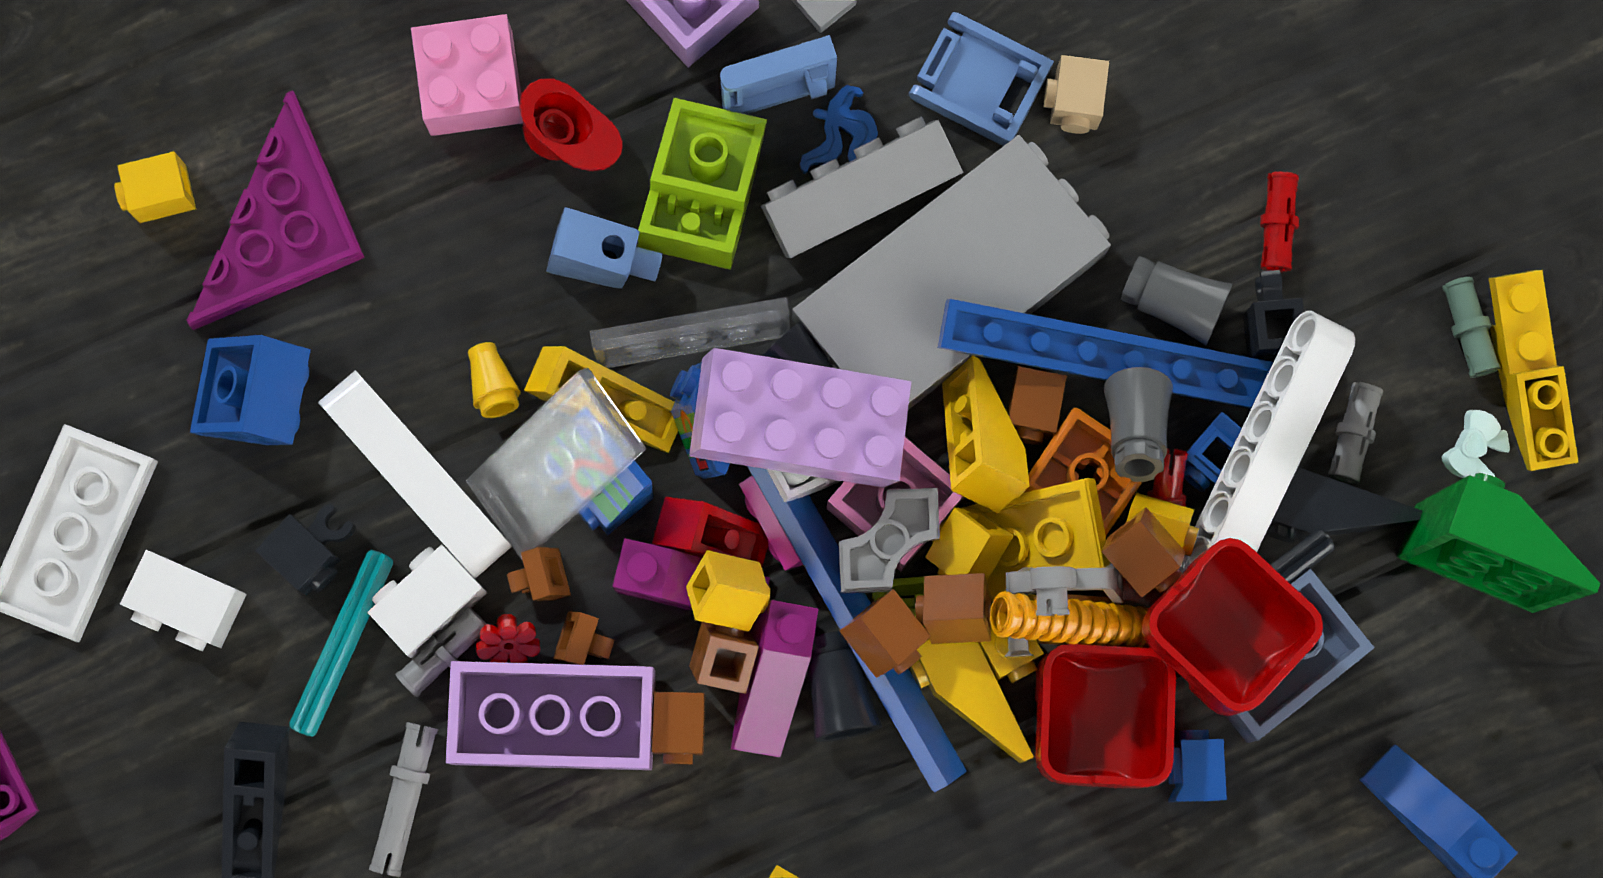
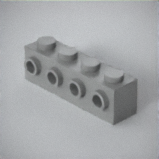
[761,116,964,258]

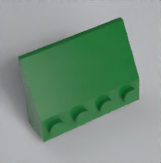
[1396,473,1601,613]

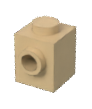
[1043,55,1109,134]

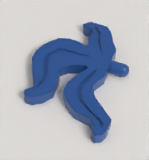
[800,85,878,174]

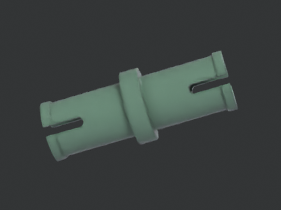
[1442,277,1501,378]

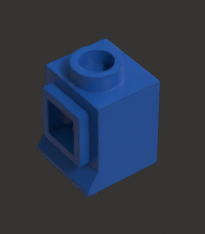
[1184,412,1242,492]
[1168,730,1227,802]

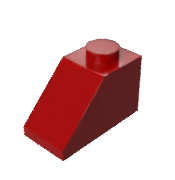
[652,497,768,567]

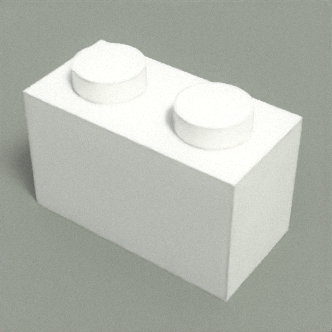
[367,544,487,659]
[120,550,247,651]

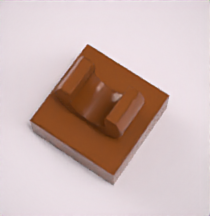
[507,547,571,601]
[553,611,615,665]

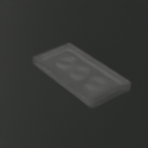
[590,297,789,368]
[466,368,647,560]

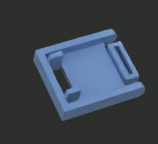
[909,12,1054,146]
[720,35,837,114]

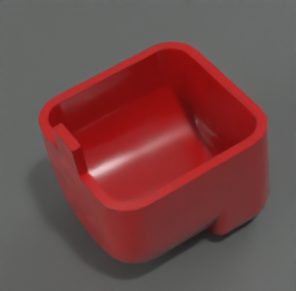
[1142,538,1323,716]
[1035,644,1176,788]

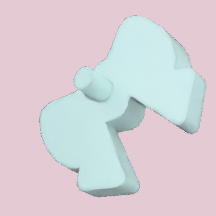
[1442,410,1510,478]

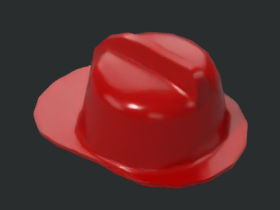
[519,79,623,171]

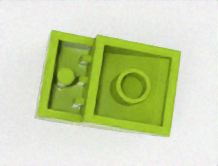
[638,98,767,270]

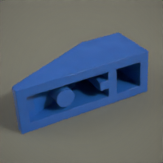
[1359,745,1518,878]

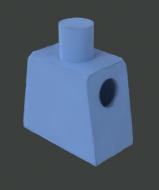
[546,207,662,288]

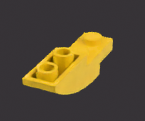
[1489,270,1578,471]

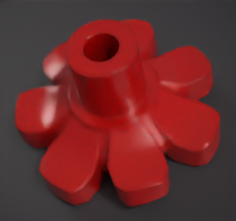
[476,614,540,663]

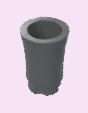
[1121,256,1233,346]
[1104,367,1173,482]

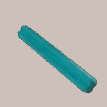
[289,550,393,737]

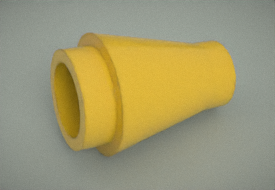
[468,342,521,418]

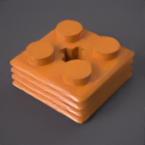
[1024,408,1142,536]

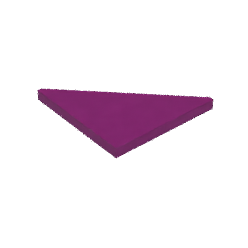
[187,90,365,330]

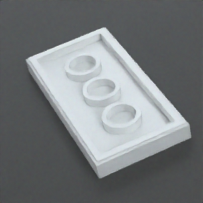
[0,424,158,642]

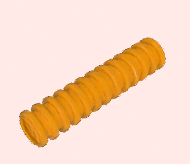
[990,591,1151,648]

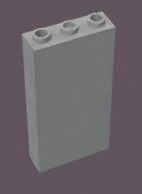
[792,135,1111,410]

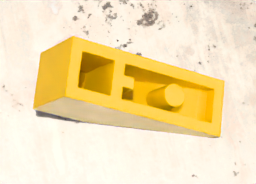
[524,346,678,453]
[942,355,1030,513]
[910,639,1034,763]

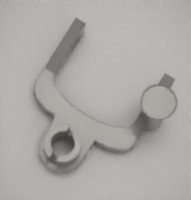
[1004,563,1124,657]

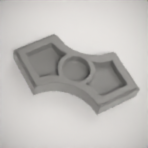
[839,488,940,593]

